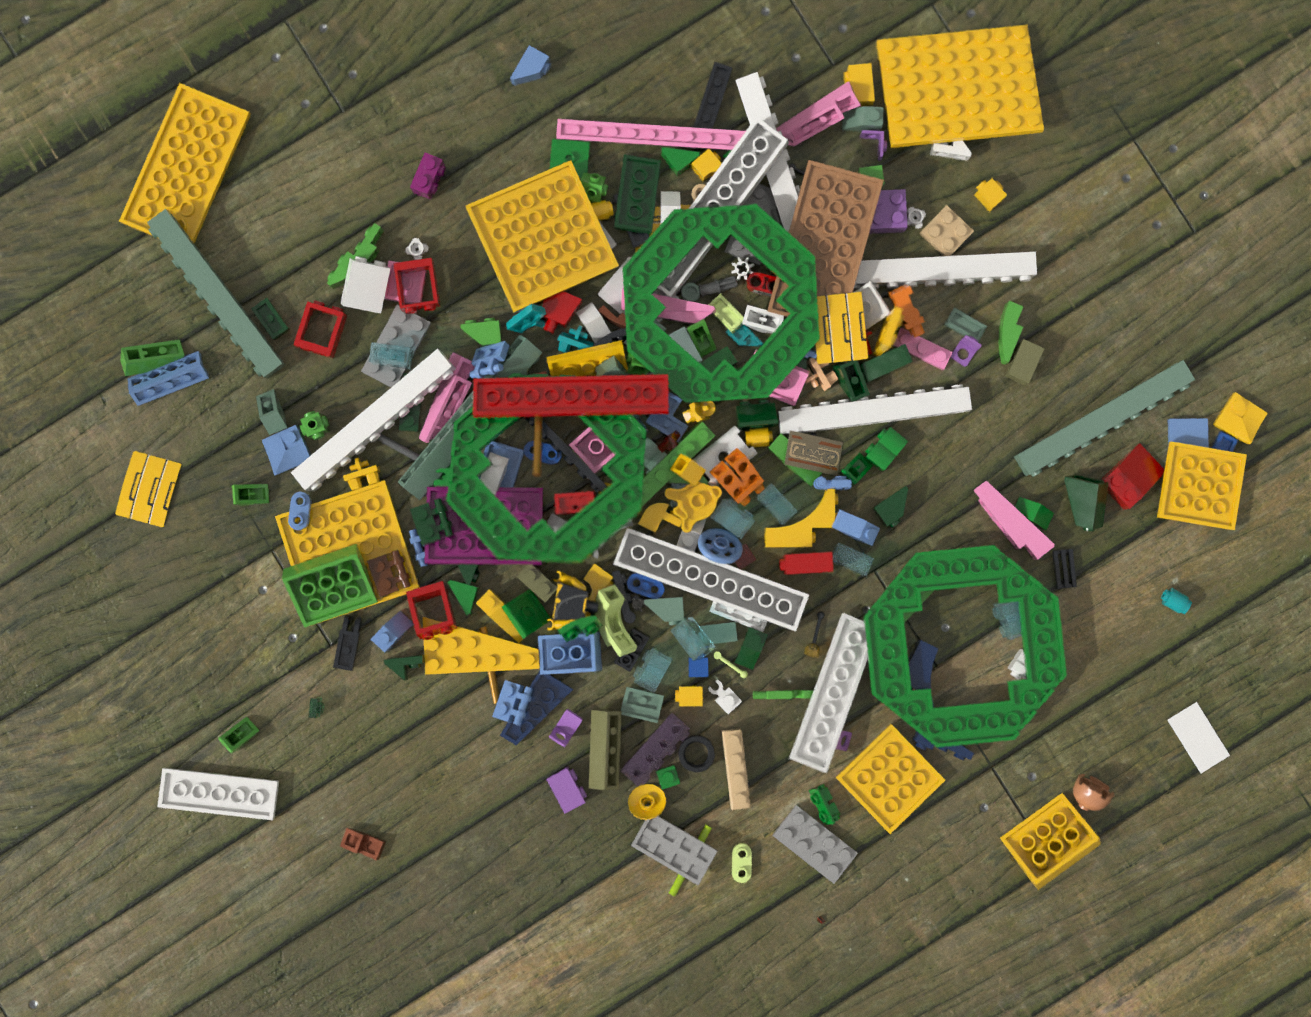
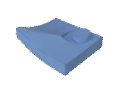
[262,425,311,475]

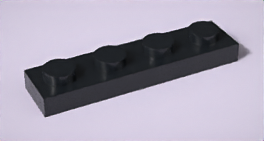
[693,62,733,129]

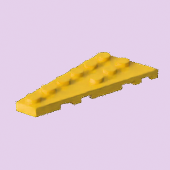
[423,617,540,675]

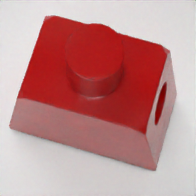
[542,291,582,334]

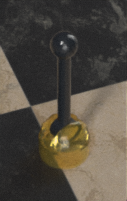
[804,611,825,658]

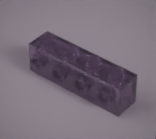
[621,712,690,786]

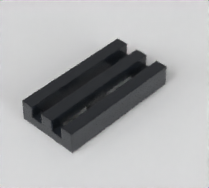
[1052,549,1077,589]

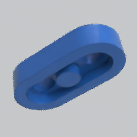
[524,441,562,465]
[627,573,664,599]

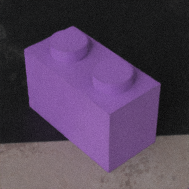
[547,767,587,813]

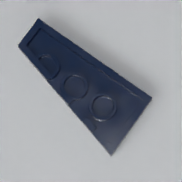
[500,671,573,745]

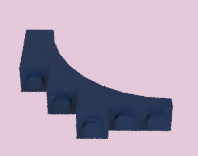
[908,640,974,761]

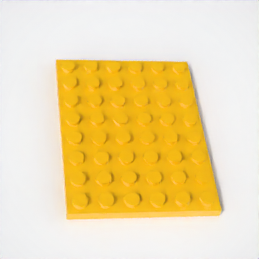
[876,25,1044,148]

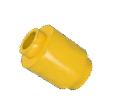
[591,200,614,221]
[745,427,773,448]

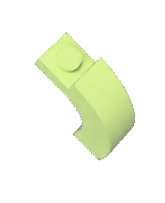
[595,585,637,657]

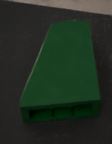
[859,344,913,384]
[1064,474,1109,531]

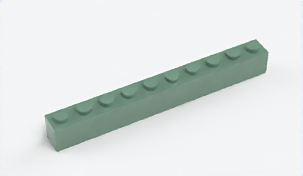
[147,209,285,378]
[398,335,542,500]
[1014,360,1195,477]

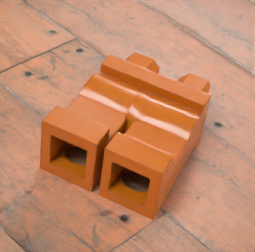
[888,284,925,338]
[709,448,765,506]

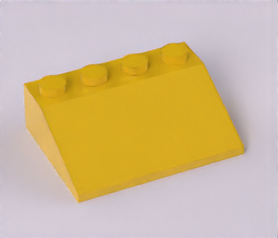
[1000,793,1101,890]

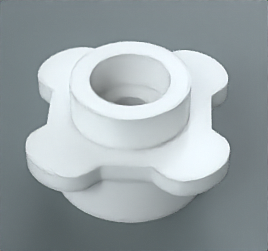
[907,207,926,229]
[406,238,429,260]

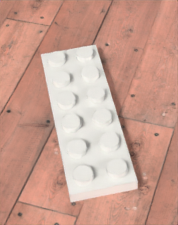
[158,768,279,820]

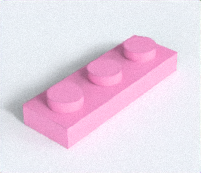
[892,328,952,370]

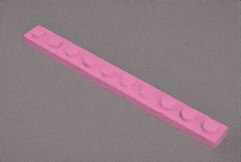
[557,119,746,150]

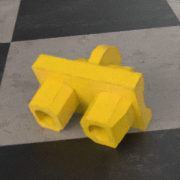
[682,401,716,423]
[343,457,381,491]

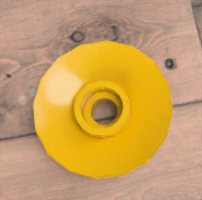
[628,784,666,820]

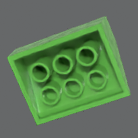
[282,544,378,628]

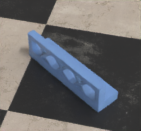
[128,351,209,406]

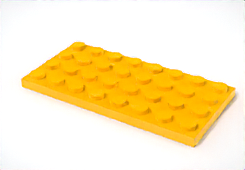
[119,83,251,243]

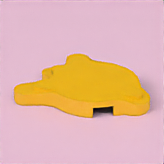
[665,482,722,533]

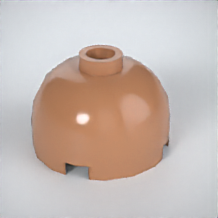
[1073,774,1114,811]

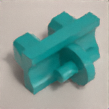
[558,325,594,353]

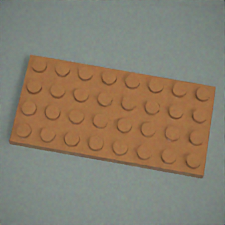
[767,160,884,317]

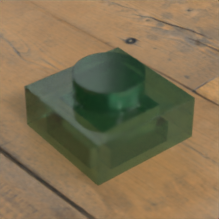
[308,697,324,718]

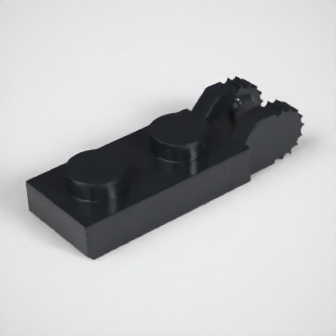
[333,615,362,671]

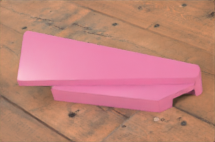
[776,82,861,146]
[621,288,716,324]
[419,352,475,443]
[974,481,1055,560]

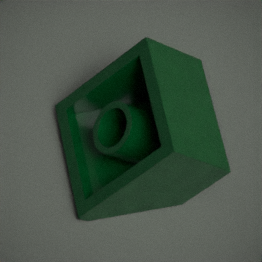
[735,400,778,430]

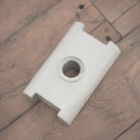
[692,426,757,486]

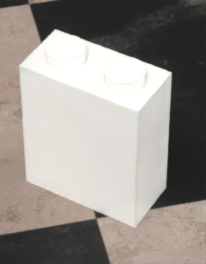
[341,256,390,314]

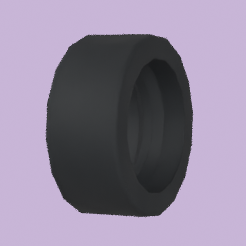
[678,735,715,773]

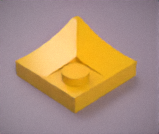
[1213,392,1268,445]

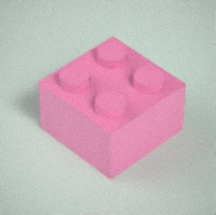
[569,427,615,474]

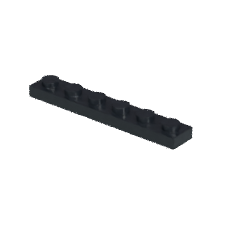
[525,417,608,493]

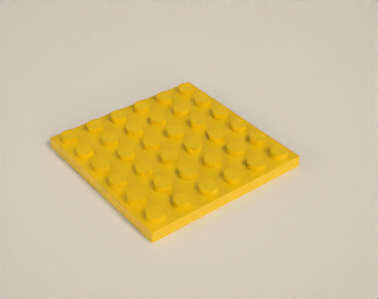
[465,160,619,313]
[275,480,420,626]

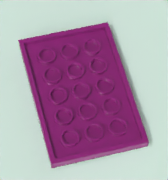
[424,487,543,565]

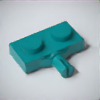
[506,304,546,333]

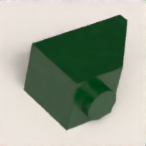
[832,360,870,402]
[872,486,908,528]
[735,627,768,670]

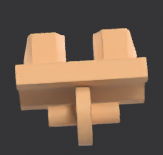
[805,358,838,392]

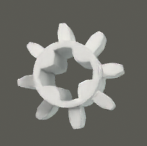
[731,257,755,280]

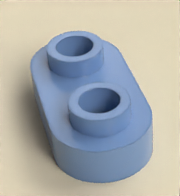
[288,492,312,530]

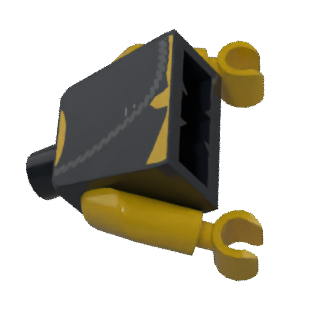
[547,571,599,630]

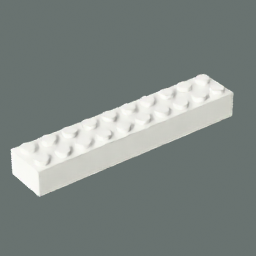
[658,117,789,298]
[614,528,809,631]

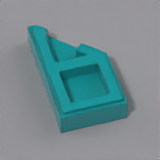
[725,325,764,347]

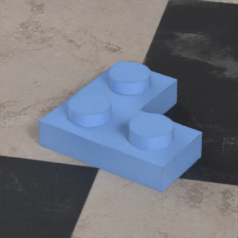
[646,391,688,442]

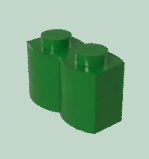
[864,427,908,472]

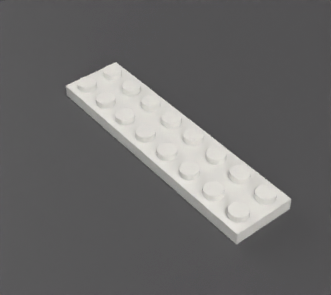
[789,613,868,773]

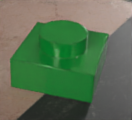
[656,765,680,790]

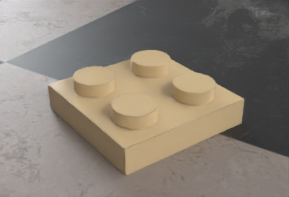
[920,205,974,256]

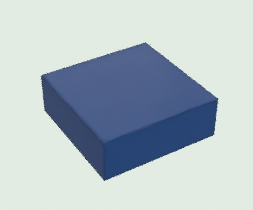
[1212,431,1238,452]
[689,657,708,677]

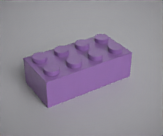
[869,189,907,234]

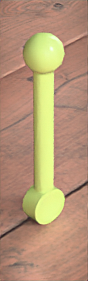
[714,652,748,678]

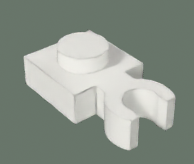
[708,680,742,714]

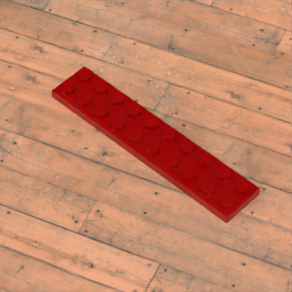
[473,374,669,418]

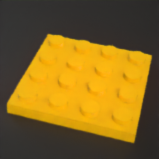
[1157,441,1247,530]
[836,723,945,834]

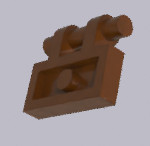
[367,550,411,597]

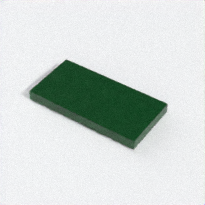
[614,154,661,235]

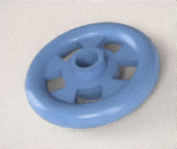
[698,528,743,564]

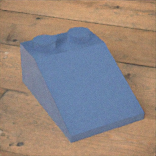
[538,632,602,675]

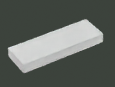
[709,601,767,632]

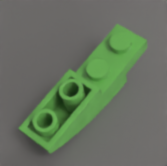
[327,223,384,289]

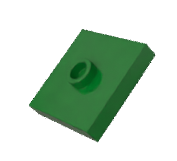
[550,139,590,180]
[502,589,551,639]

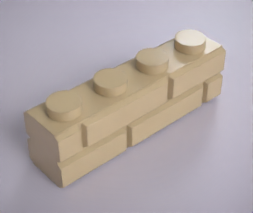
[721,728,751,810]

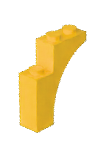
[765,489,838,548]

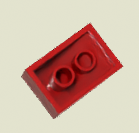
[1100,443,1165,510]

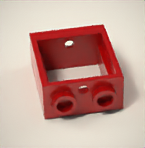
[393,258,440,314]
[293,300,347,359]
[555,492,596,515]
[779,552,833,575]
[406,581,457,640]

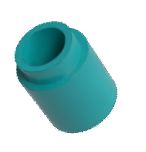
[1161,588,1192,614]

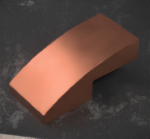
[598,305,626,328]
[340,828,386,860]

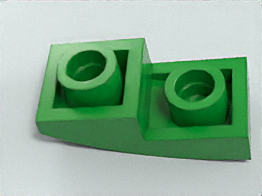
[558,616,602,642]

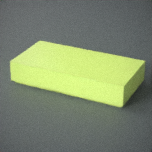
[708,293,744,334]

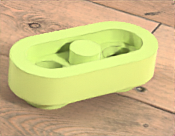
[732,843,752,883]

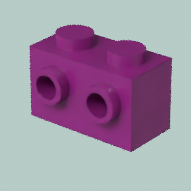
[410,152,446,200]

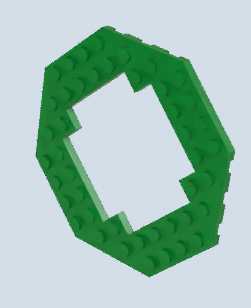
[622,204,820,403]
[446,373,646,563]
[864,545,1067,747]

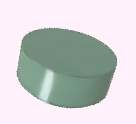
[681,283,700,302]

